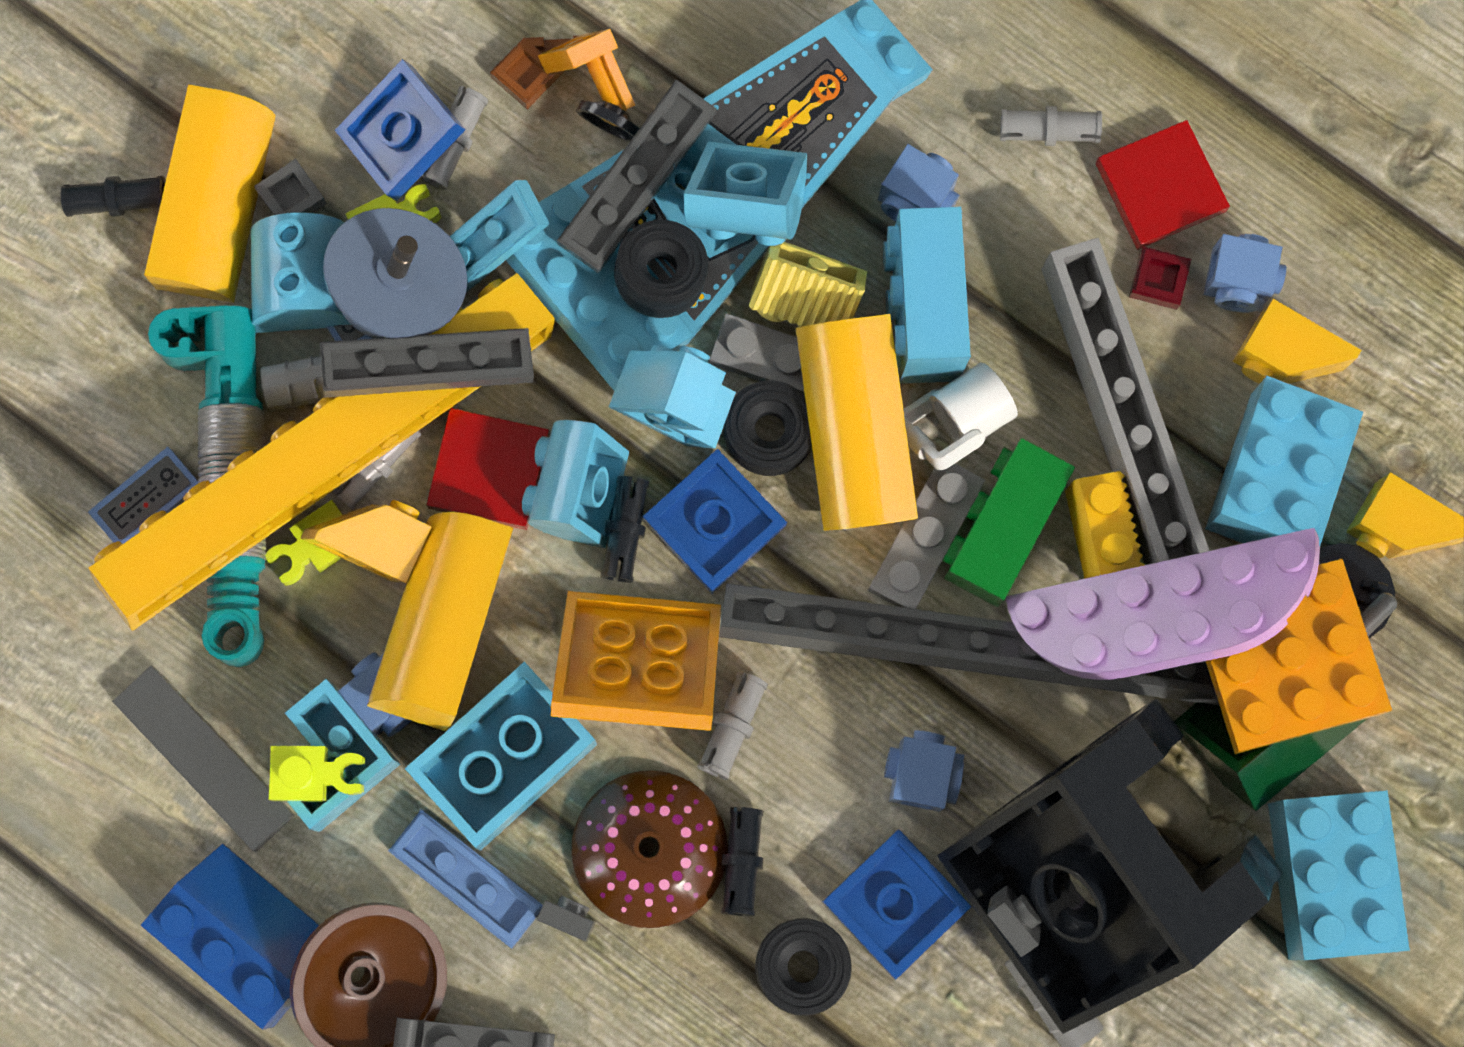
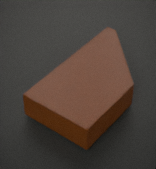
[490,35,580,110]

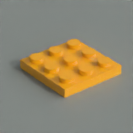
[1206,559,1392,754]
[551,591,721,731]

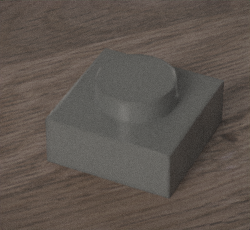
[254,158,327,215]
[987,885,1042,957]
[537,896,596,942]

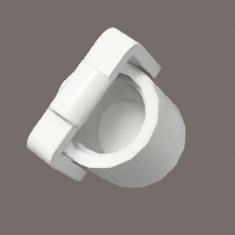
[903,362,1018,470]

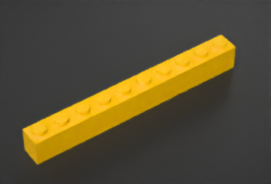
[88,273,555,631]

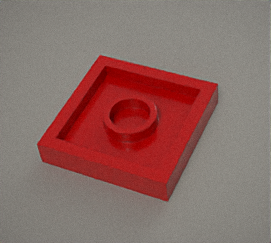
[1095,120,1230,250]
[426,408,550,530]

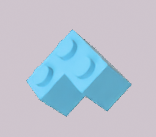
[609,345,736,449]
[285,679,401,832]

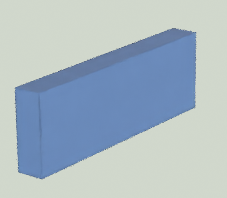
[388,810,543,949]

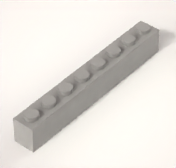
[1041,237,1209,565]

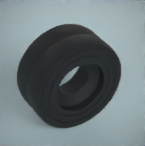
[614,220,709,318]
[724,380,812,476]
[755,918,852,1016]

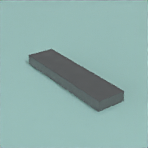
[557,80,717,273]
[320,328,534,398]
[112,666,295,852]

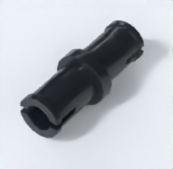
[60,176,166,217]
[600,476,650,583]
[721,807,764,917]

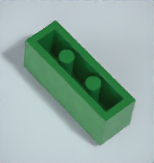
[942,438,1075,608]

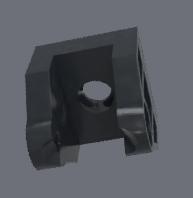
[937,698,1283,1034]

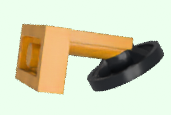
[538,29,640,142]

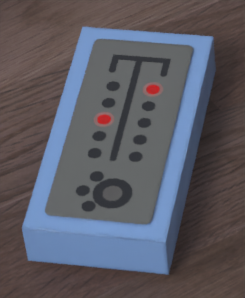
[88,447,198,544]

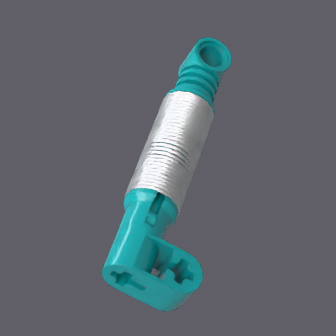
[148,306,266,667]

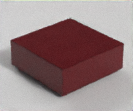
[1129,246,1192,310]

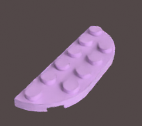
[1006,528,1320,680]

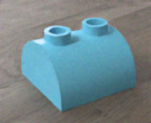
[684,142,807,246]
[250,213,351,333]
[522,420,629,548]

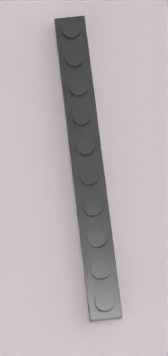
[719,583,1220,706]

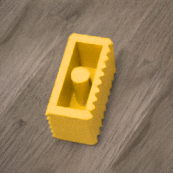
[1065,471,1144,579]

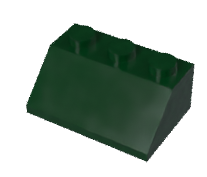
[1174,703,1368,811]

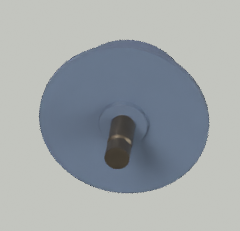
[323,208,467,338]

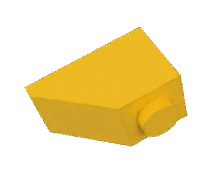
[1232,299,1362,384]
[1346,472,1464,559]
[300,500,432,583]

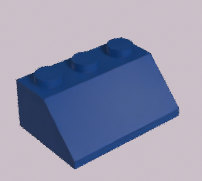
[141,844,319,1030]

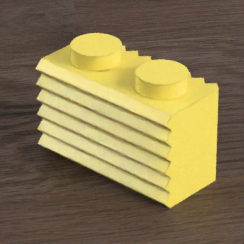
[749,242,867,327]

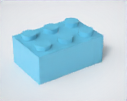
[883,207,971,384]
[1205,376,1363,547]
[405,661,597,850]
[1268,790,1410,960]

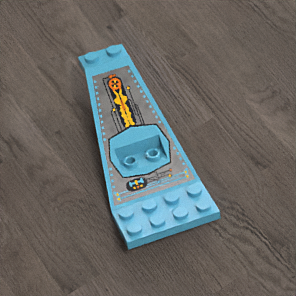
[506,0,933,391]

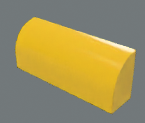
[144,84,276,303]
[796,314,918,531]
[367,512,513,731]

